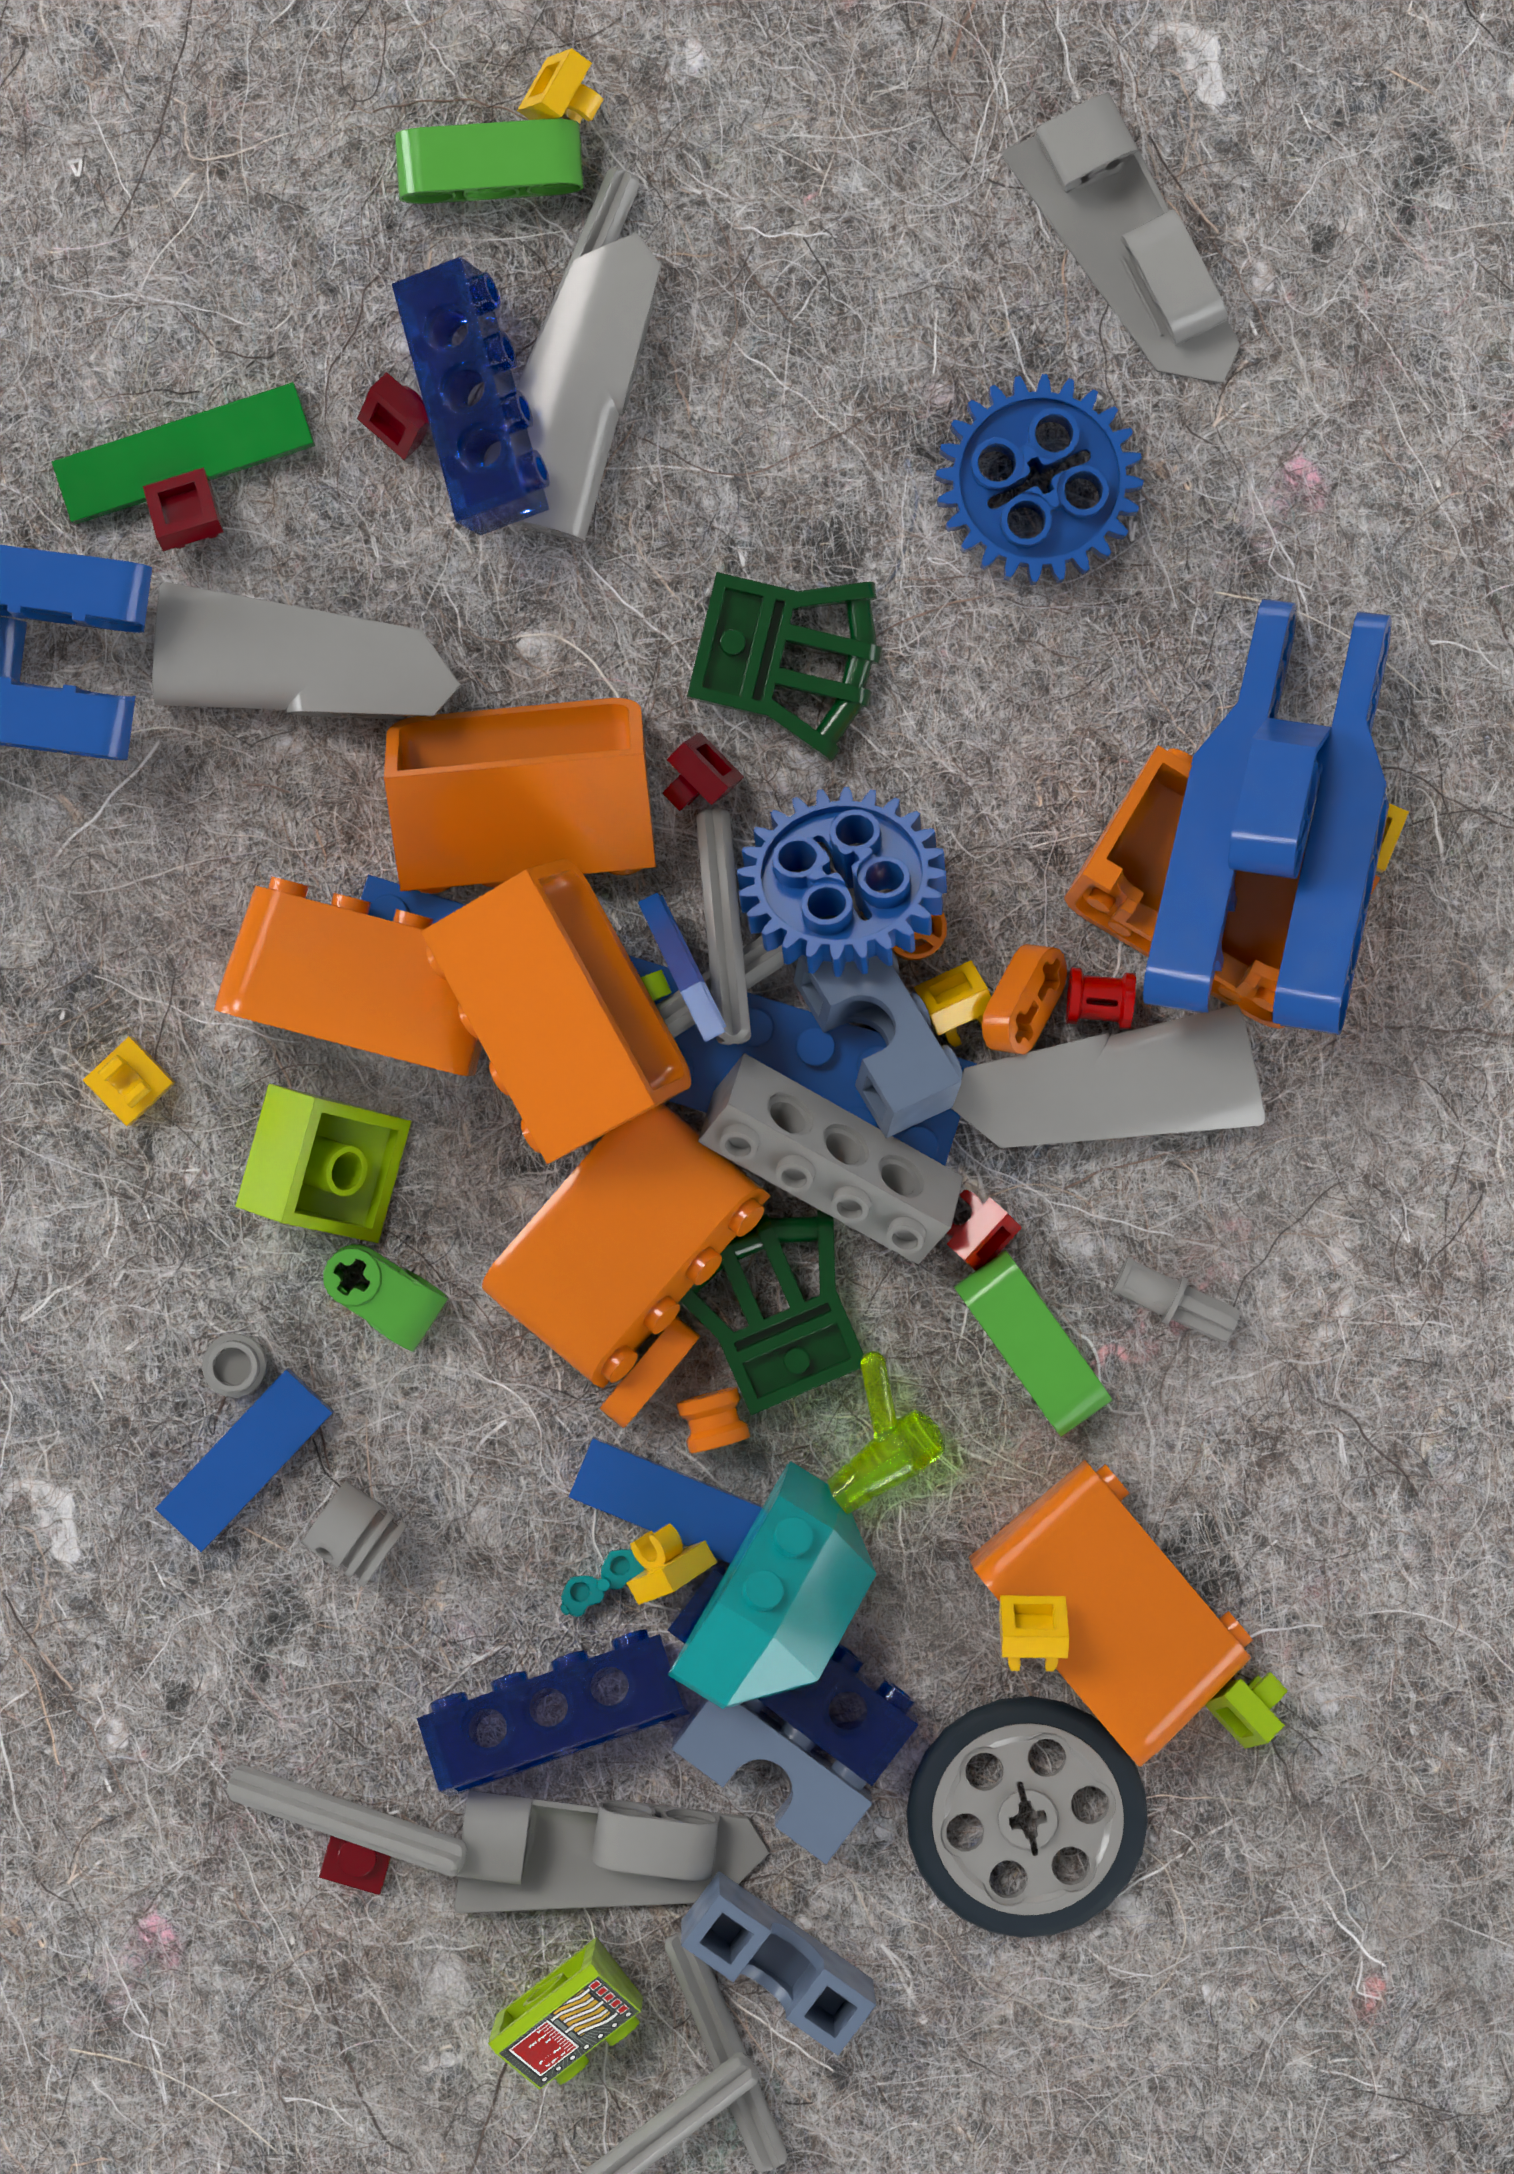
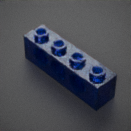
[392,256,550,536]
[667,1563,919,1786]
[417,1629,690,1797]

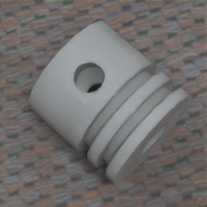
[301,1480,408,1588]

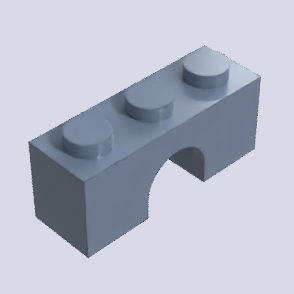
[793,950,962,1138]
[672,1698,872,1865]
[681,1871,876,2056]

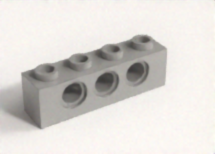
[698,1053,964,1265]

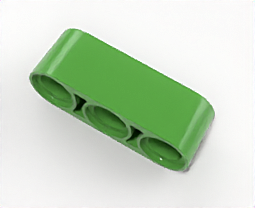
[395,119,583,204]
[954,1250,1113,1437]

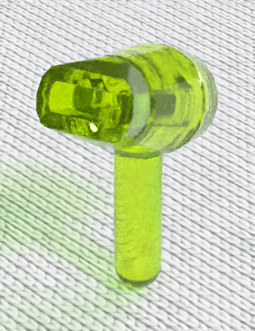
[827,1351,946,1515]

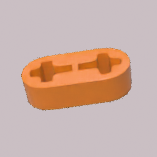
[982,944,1067,1055]
[599,1316,700,1429]

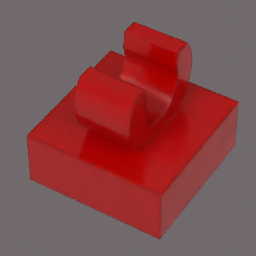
[946,1190,1022,1271]

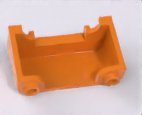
[1064,745,1380,1029]
[968,1460,1253,1767]

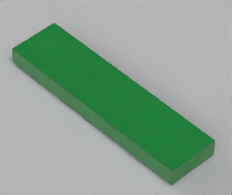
[51,382,316,525]

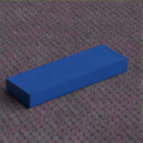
[638,892,727,1042]
[155,1368,335,1552]
[569,1436,763,1564]

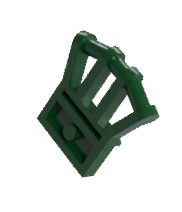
[687,572,882,762]
[680,1210,868,1416]

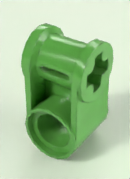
[323,1244,449,1352]

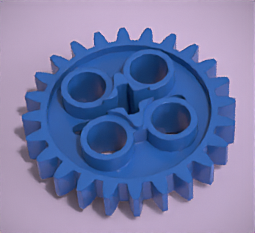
[935,374,1144,585]
[737,787,947,977]

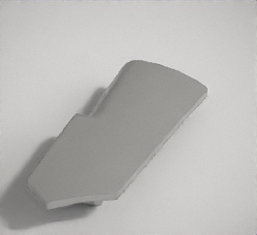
[1002,93,1240,384]
[467,232,661,542]
[152,582,461,719]
[951,1004,1266,1148]
[454,1790,770,1914]

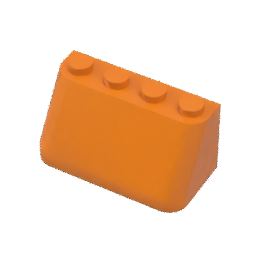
[384,698,656,894]
[421,859,691,1164]
[214,876,482,1076]
[482,1103,771,1389]

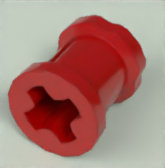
[1065,967,1136,1030]

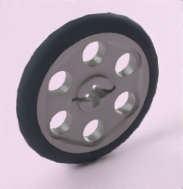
[906,1696,1148,1938]

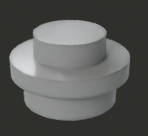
[202,1333,267,1398]

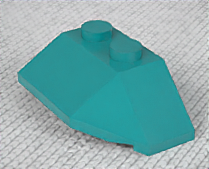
[668,1461,877,1709]

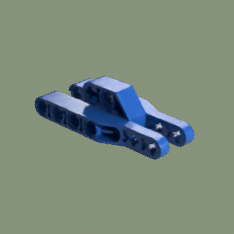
[0,545,152,761]
[1143,599,1392,1035]

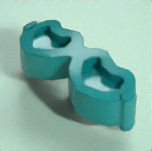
[560,1549,644,1617]

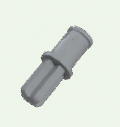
[1111,1257,1240,1342]

